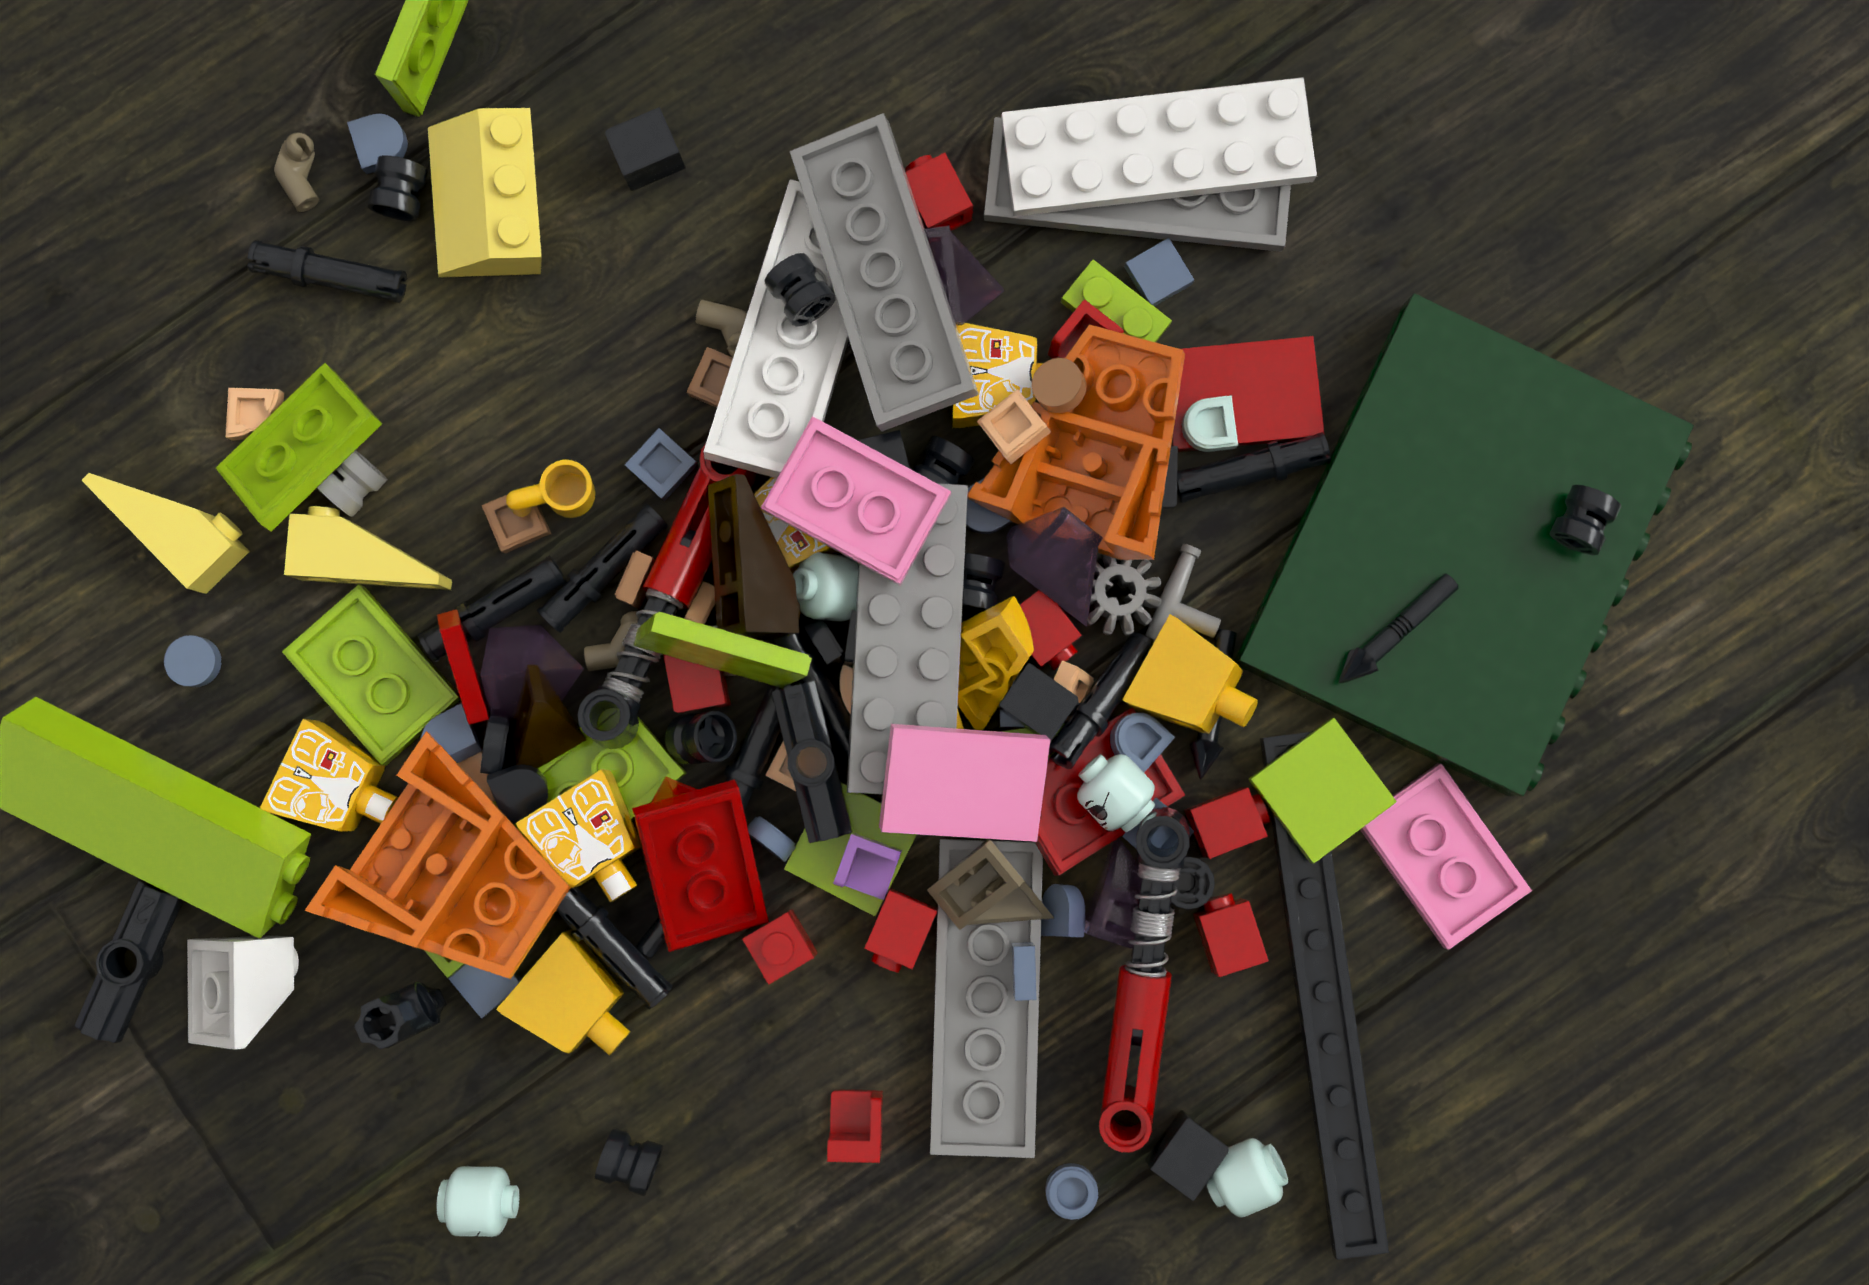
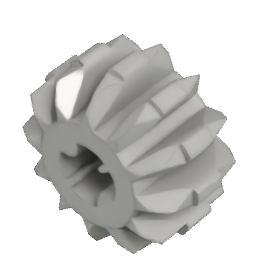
[1075,555,1161,635]

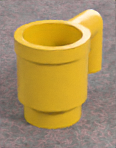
[506,460,595,518]

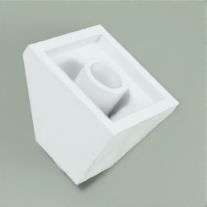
[187,936,299,1050]

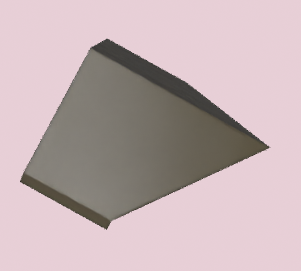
[927,839,1054,930]

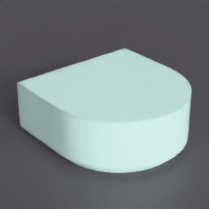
[1182,395,1238,452]

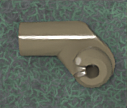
[274,132,319,212]
[696,299,747,357]
[584,611,642,672]

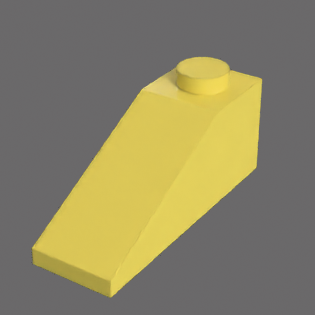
[82,473,250,594]
[284,506,452,590]

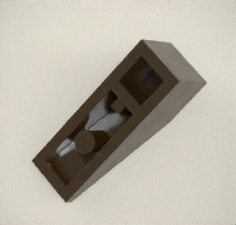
[708,474,800,640]

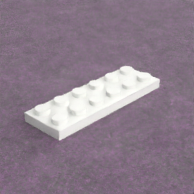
[1001,77,1317,217]
[703,179,849,478]

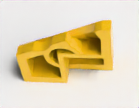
[958,596,1034,730]

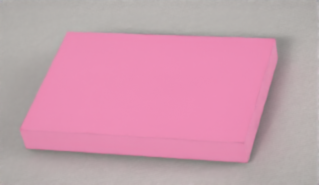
[761,416,951,586]
[879,724,1050,842]
[1360,764,1532,950]

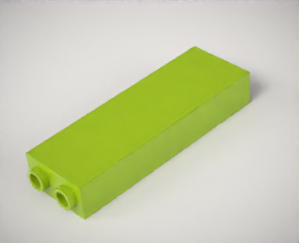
[0,697,311,939]

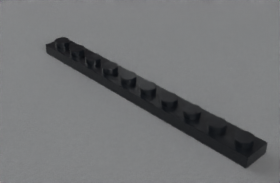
[1260,731,1389,1260]

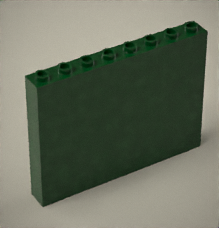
[1234,293,1694,796]

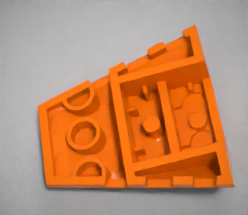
[967,324,1185,560]
[305,731,571,979]

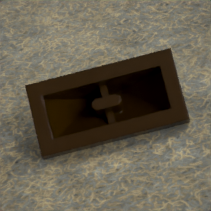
[510,664,587,769]

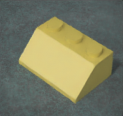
[428,108,542,277]

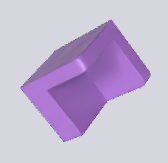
[833,833,902,900]

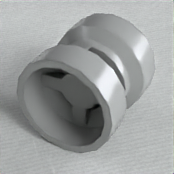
[317,450,388,517]

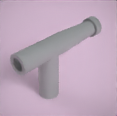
[1145,544,1221,642]

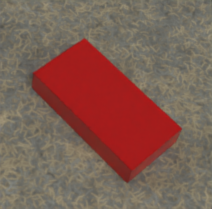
[437,609,489,725]

